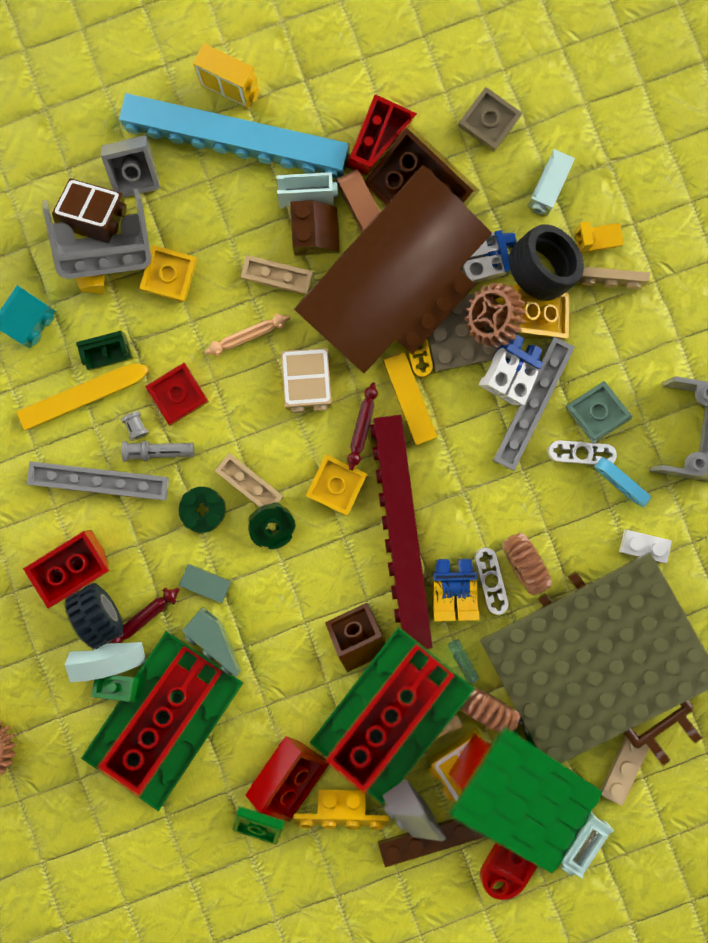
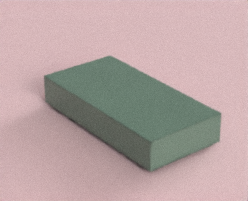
[179,564,232,603]

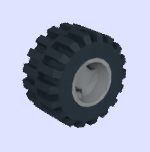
[65,583,123,649]

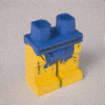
[432,558,480,621]

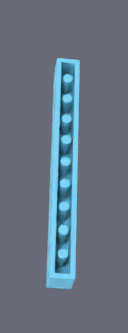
[119,93,349,179]

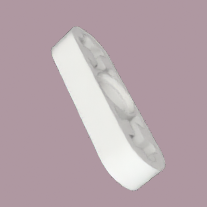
[547,440,617,465]
[474,548,508,615]

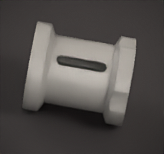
[121,411,149,441]

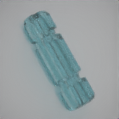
[448,639,479,684]

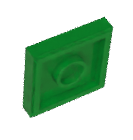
[232,806,285,845]

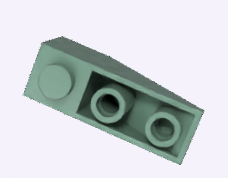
[182,607,241,677]

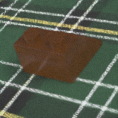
[290,200,340,255]
[325,603,386,672]

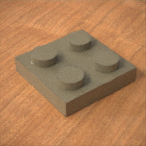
[458,87,522,152]

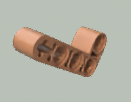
[336,169,380,232]

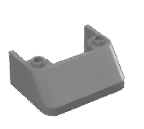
[43,190,151,279]
[649,376,708,481]

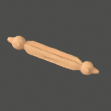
[205,314,290,356]

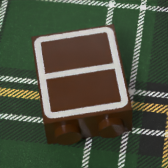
[52,178,127,243]

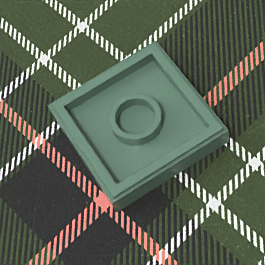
[566,381,633,444]

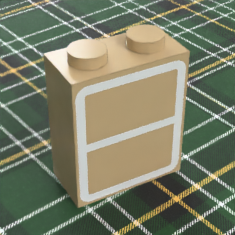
[281,348,332,413]

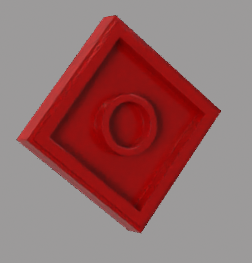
[145,363,209,426]

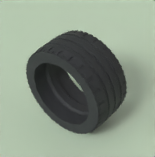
[509,224,584,301]

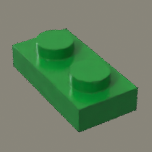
[91,675,139,702]

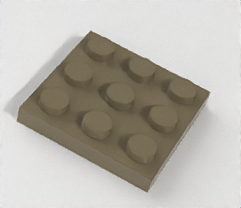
[428,293,498,372]

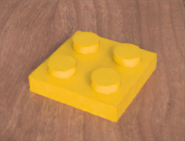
[139,245,198,303]
[306,454,368,516]

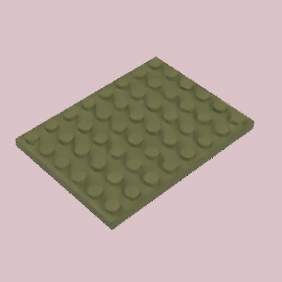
[480,552,708,763]

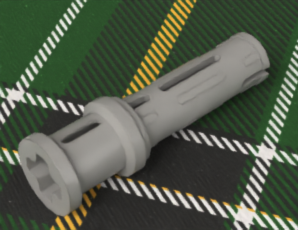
[121,441,194,462]

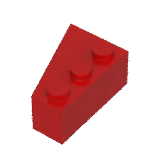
[346,94,417,176]

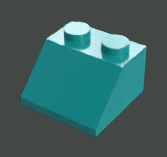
[0,285,56,348]

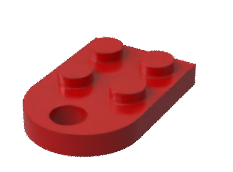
[480,842,538,900]

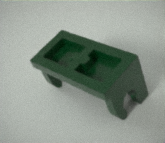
[76,331,133,371]

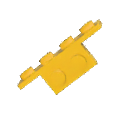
[294,790,389,830]

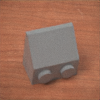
[101,135,161,198]
[383,779,446,841]

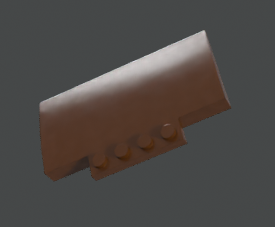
[294,165,492,373]

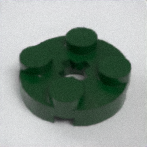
[179,487,226,533]
[248,502,296,549]

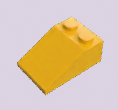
[497,284,569,339]

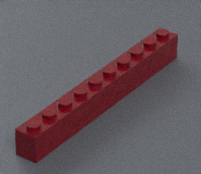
[370,415,433,649]

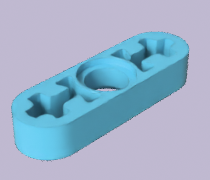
[594,457,651,507]

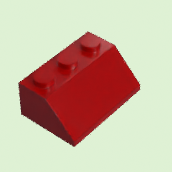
[23,530,110,609]
[245,736,329,822]

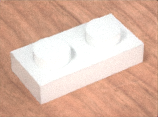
[619,530,672,563]

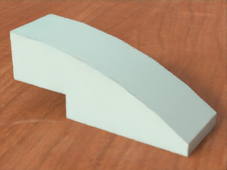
[65,642,146,682]

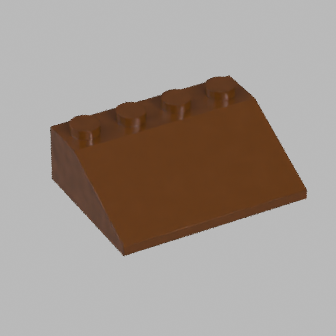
[364,127,480,206]

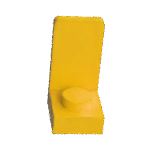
[574,221,624,253]

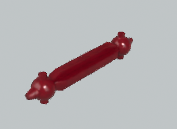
[347,382,378,471]
[107,587,180,644]

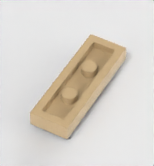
[240,255,313,295]
[578,267,650,290]
[215,453,284,507]
[600,732,649,806]

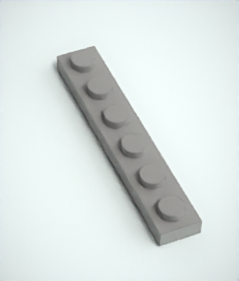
[492,337,575,471]
[27,461,170,500]

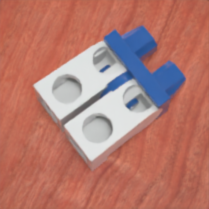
[460,230,517,283]
[478,334,543,406]

